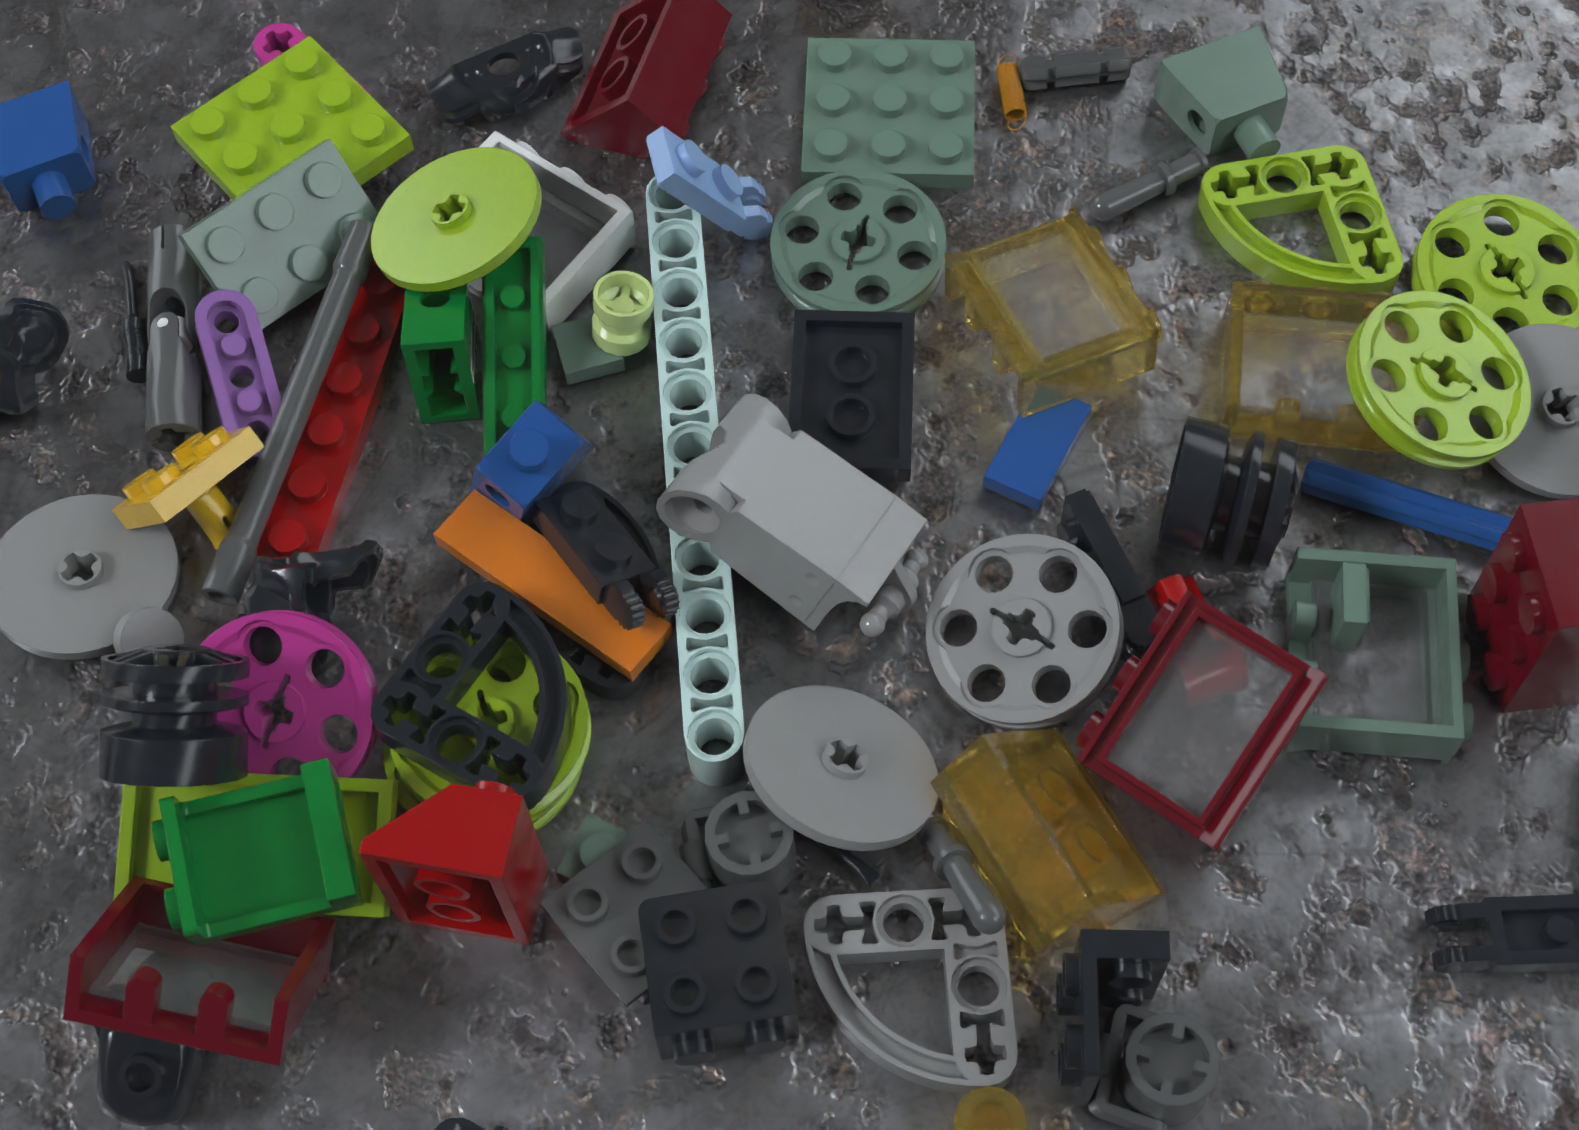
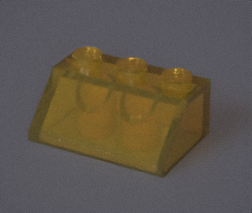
[930,728,1166,954]

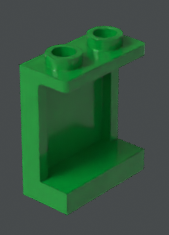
[152,758,364,946]

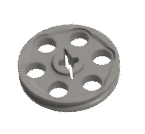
[926,534,1124,730]

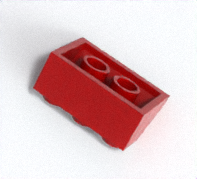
[358,781,550,946]

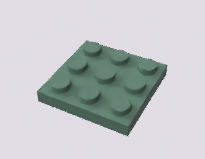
[801,37,975,189]

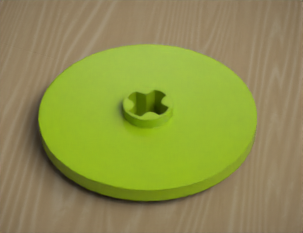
[371,147,542,292]

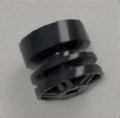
[1157,416,1298,571]
[99,644,250,787]

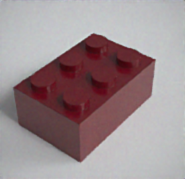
[1465,498,1579,713]

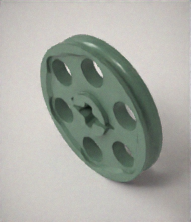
[770,169,946,313]

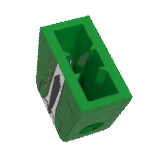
[401,284,482,424]

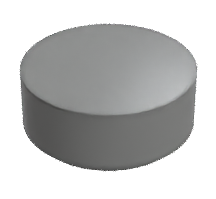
[113,606,184,653]

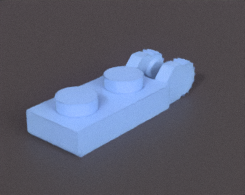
[646,126,774,241]

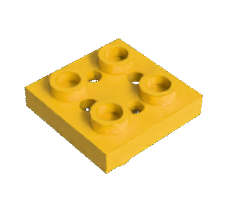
[112,426,265,551]

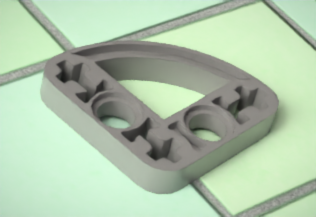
[803,888,1018,1095]

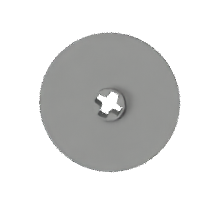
[1469,324,1579,499]
[0,494,180,660]
[743,685,939,851]

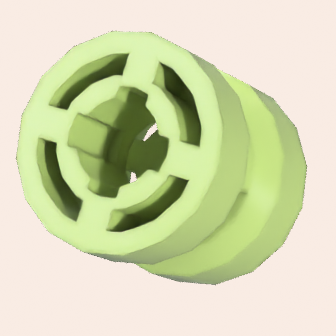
[592,271,654,356]

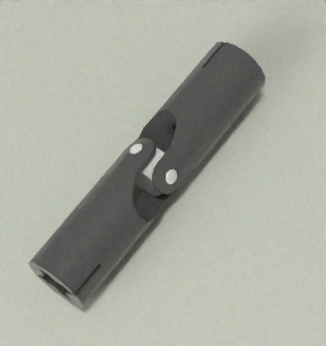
[145,223,202,452]

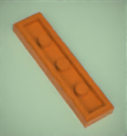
[433,489,673,682]

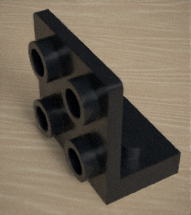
[1056,929,1171,1108]

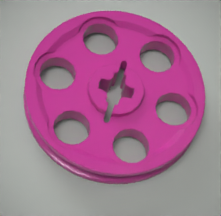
[200,610,379,778]

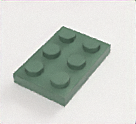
[177,139,378,329]

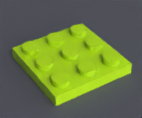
[170,36,414,199]

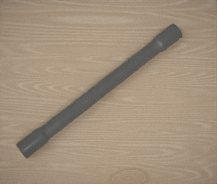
[201,219,374,606]

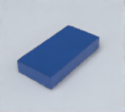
[983,382,1092,511]

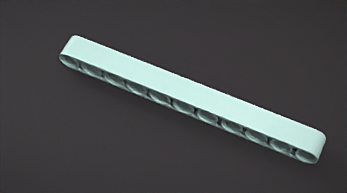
[646,177,745,787]

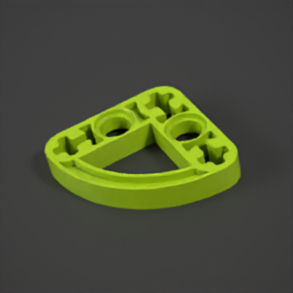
[1198,145,1404,301]

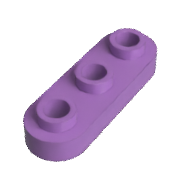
[195,289,282,465]

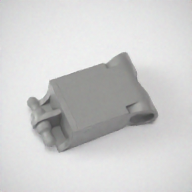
[656,394,929,637]

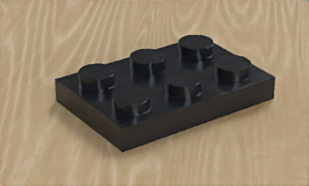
[788,310,915,482]

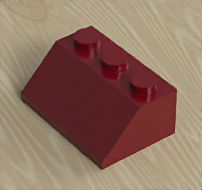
[560,0,732,159]

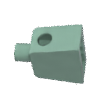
[1154,26,1288,159]

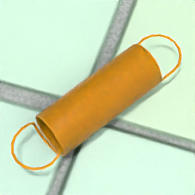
[997,54,1027,131]

